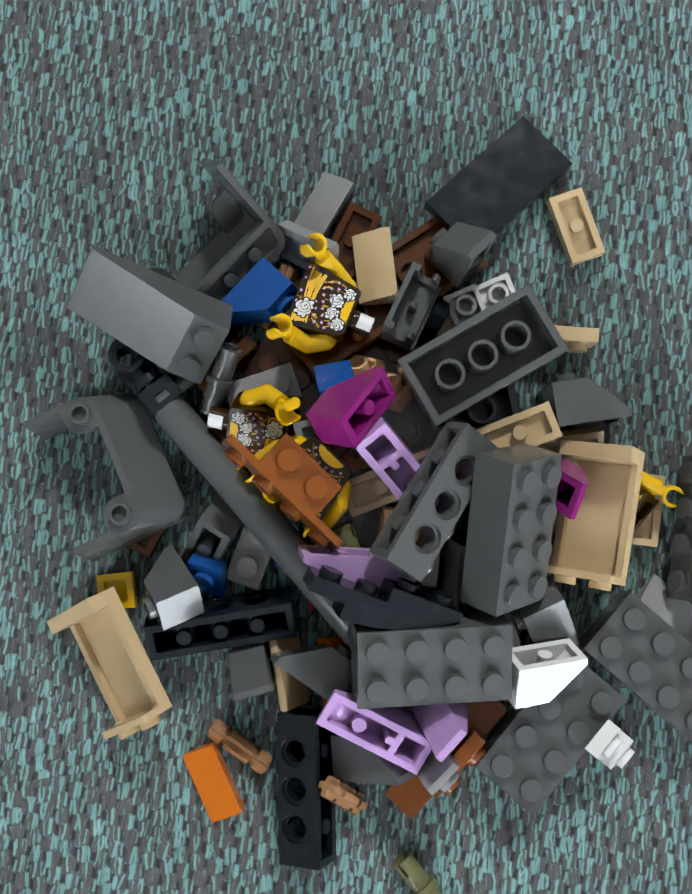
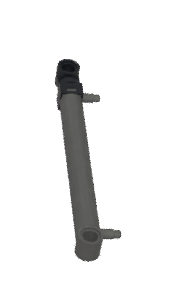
[108,340,351,652]

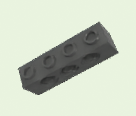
[369,421,498,582]

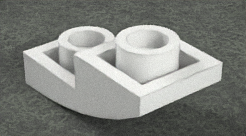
[443,272,516,326]
[585,719,635,770]

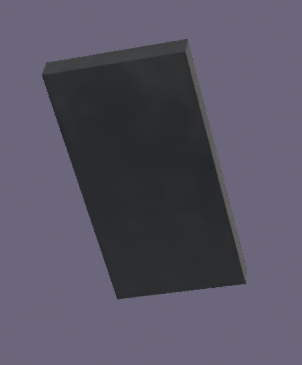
[424,116,573,235]

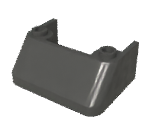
[147,158,285,301]
[24,393,187,561]

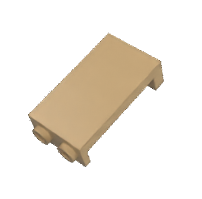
[547,440,645,591]
[47,586,172,740]

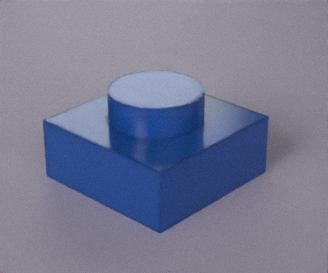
[187,553,227,597]

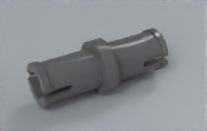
[198,342,243,416]

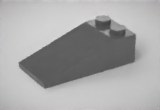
[67,245,233,384]

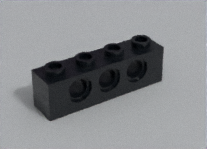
[143,585,297,661]
[275,708,336,870]

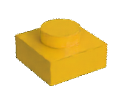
[96,571,138,609]

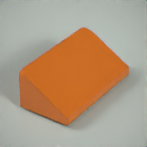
[182,741,245,823]

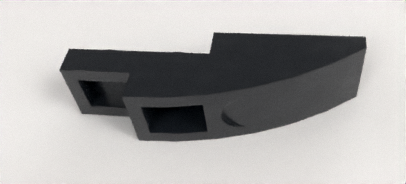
[303,565,463,630]

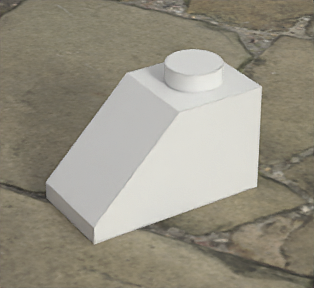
[509,638,588,709]

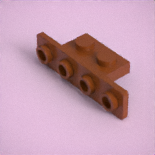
[222,433,343,549]
[386,701,507,818]

